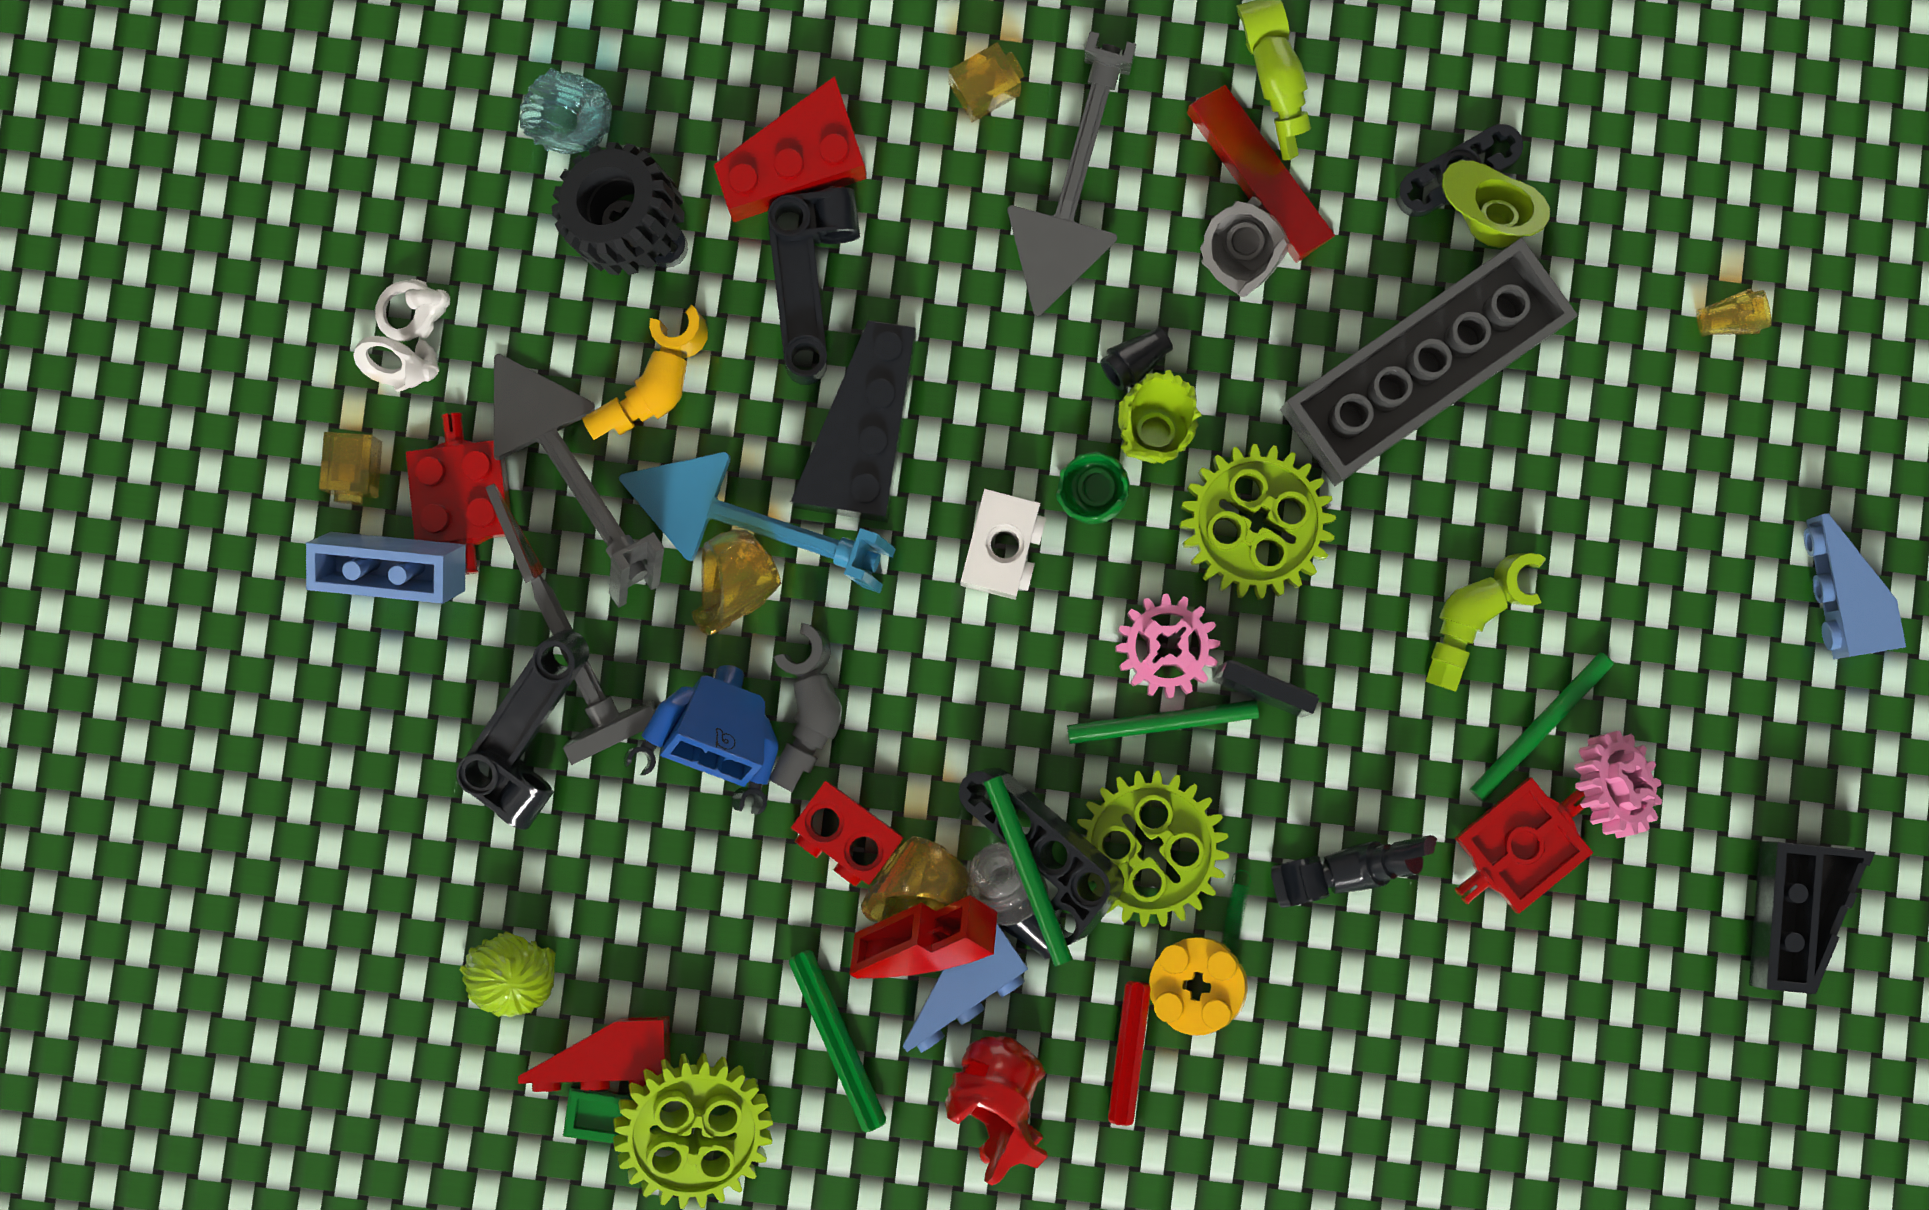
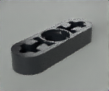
[1396,124,1523,217]

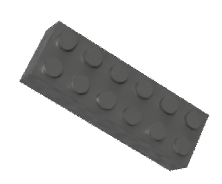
[1280,238,1578,487]

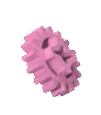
[1115,594,1220,699]
[1574,731,1662,838]

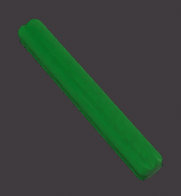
[789,949,886,1133]

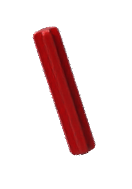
[1108,981,1151,1126]

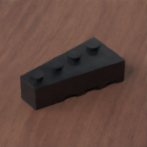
[790,320,917,523]

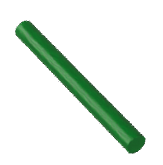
[1469,652,1614,802]
[1067,699,1259,744]
[983,775,1073,967]

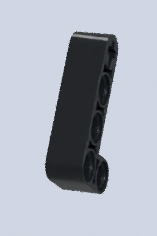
[959,768,1124,945]

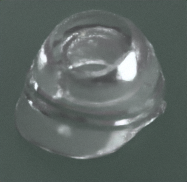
[968,842,1048,926]

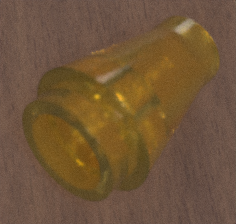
[1696,288,1771,337]

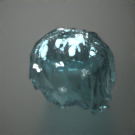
[519,68,612,154]

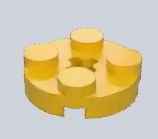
[1149,937,1248,1036]

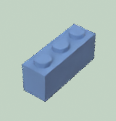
[306,532,466,604]

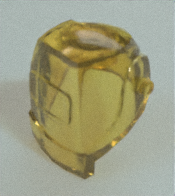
[692,529,781,635]
[861,836,969,923]

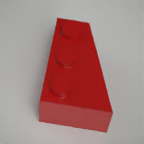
[714,76,867,223]

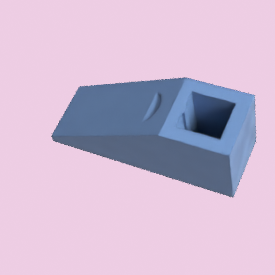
[1804,513,1906,660]
[903,923,1028,1053]

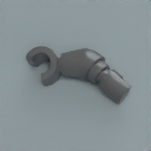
[769,623,842,792]

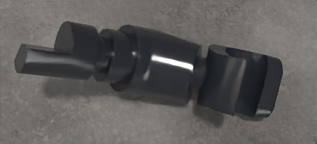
[1271,835,1437,908]

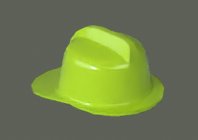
[1442,160,1550,248]

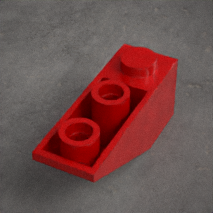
[518,1016,670,1092]

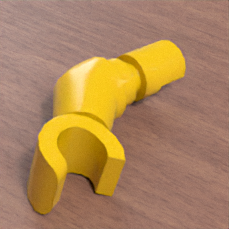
[582,304,708,440]

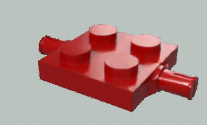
[406,413,511,575]
[1454,777,1593,914]

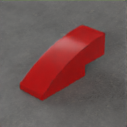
[849,895,998,979]

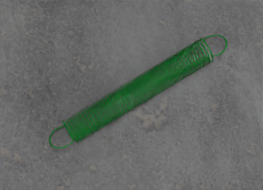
[1221,870,1251,958]

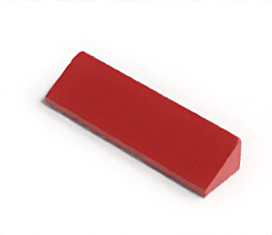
[1187,85,1335,263]

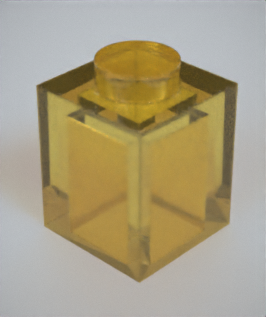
[948,42,1024,123]
[319,432,382,505]

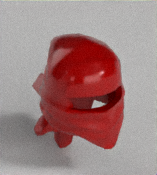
[945,1036,1048,1186]

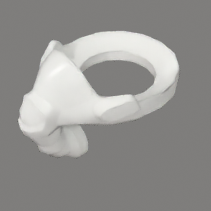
[375,279,450,341]
[354,336,439,392]

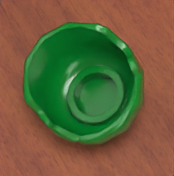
[1056,451,1130,524]

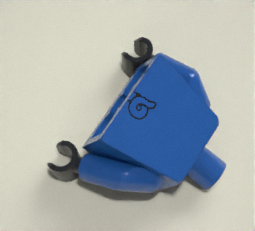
[624,665,779,815]

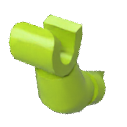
[1236,0,1311,160]
[1425,553,1546,691]

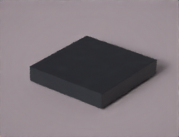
[1213,660,1319,718]

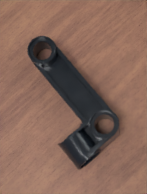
[768,187,860,385]
[456,630,589,830]

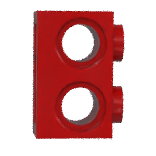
[791,781,905,887]

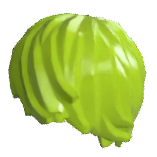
[1118,370,1201,464]
[459,931,556,1018]

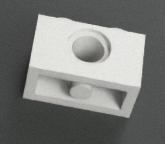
[961,489,1047,600]

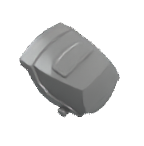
[1200,197,1290,297]

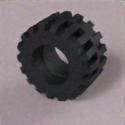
[552,142,685,275]

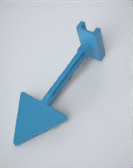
[619,452,896,593]

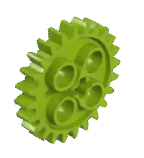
[1179,444,1336,600]
[1077,770,1230,927]
[613,1053,773,1209]

